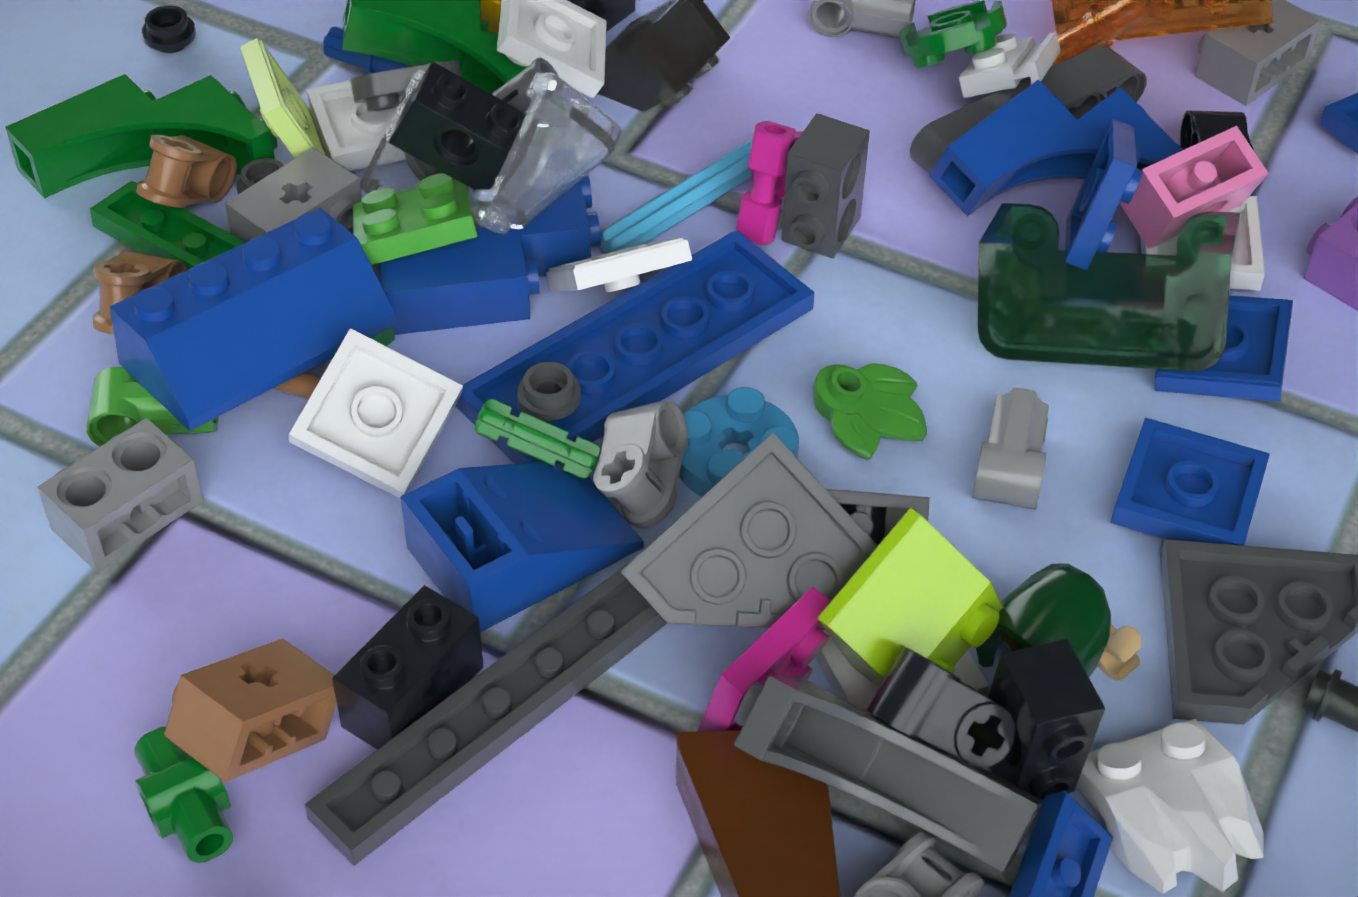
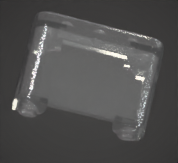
[360,69,623,235]

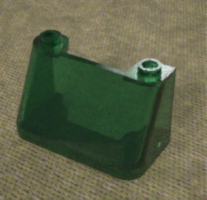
[978,203,1240,371]

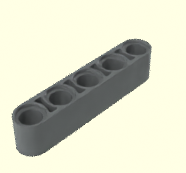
[910,44,1147,175]

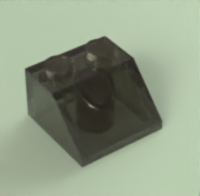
[597,0,730,112]

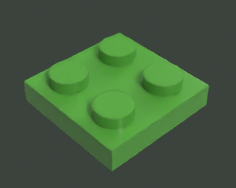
[353,173,478,265]

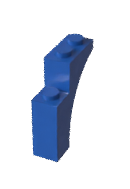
[929,79,1183,217]
[379,152,601,335]

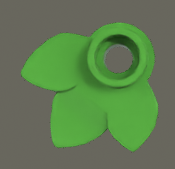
[812,363,927,460]

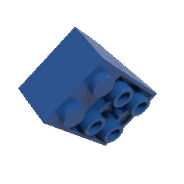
[400,461,644,633]

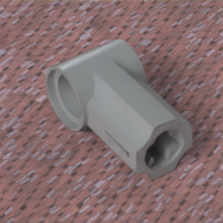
[808,0,916,38]
[972,387,1049,510]

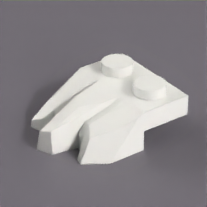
[1076,719,1264,894]

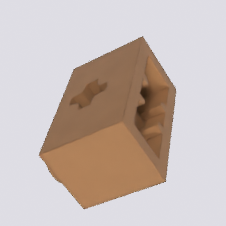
[164,638,337,782]

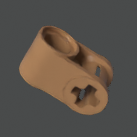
[136,135,237,208]
[93,251,186,335]

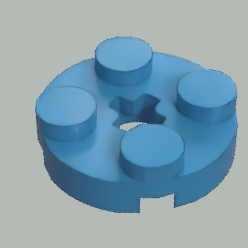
[679,387,799,497]

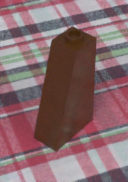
[676,730,840,897]

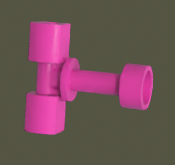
[735,121,803,245]

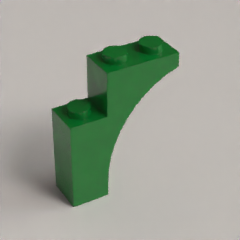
[342,0,555,152]
[5,74,278,199]

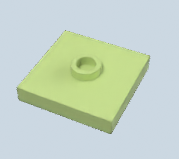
[240,38,327,158]

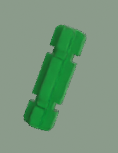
[475,398,600,479]

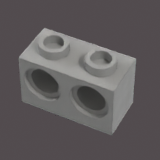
[37,418,204,572]

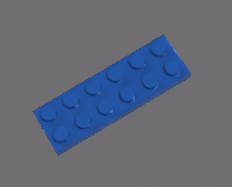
[455,230,815,464]

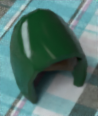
[976,563,1111,677]

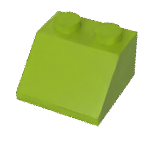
[817,508,1003,687]

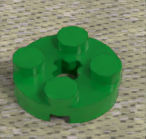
[899,0,1008,68]

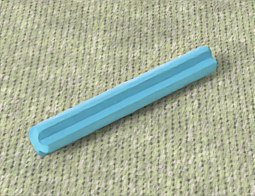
[599,138,753,253]

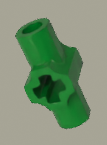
[134,727,233,863]

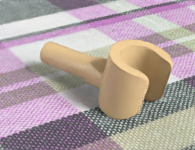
[1098,624,1142,680]

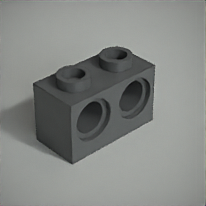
[781,113,870,259]

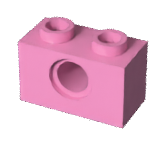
[1119,126,1268,249]

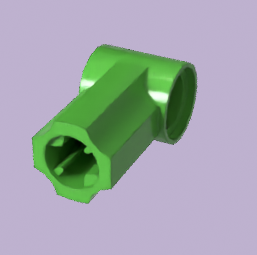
[86,367,219,447]

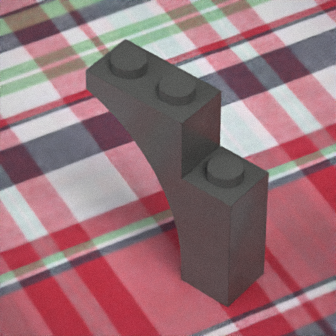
[734,675,1043,872]

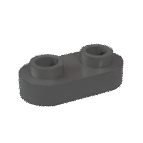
[350,61,462,112]

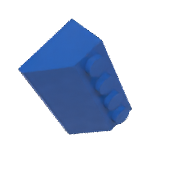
[109,208,397,431]

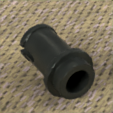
[1302,669,1358,732]

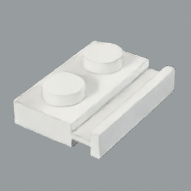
[958,32,1061,98]

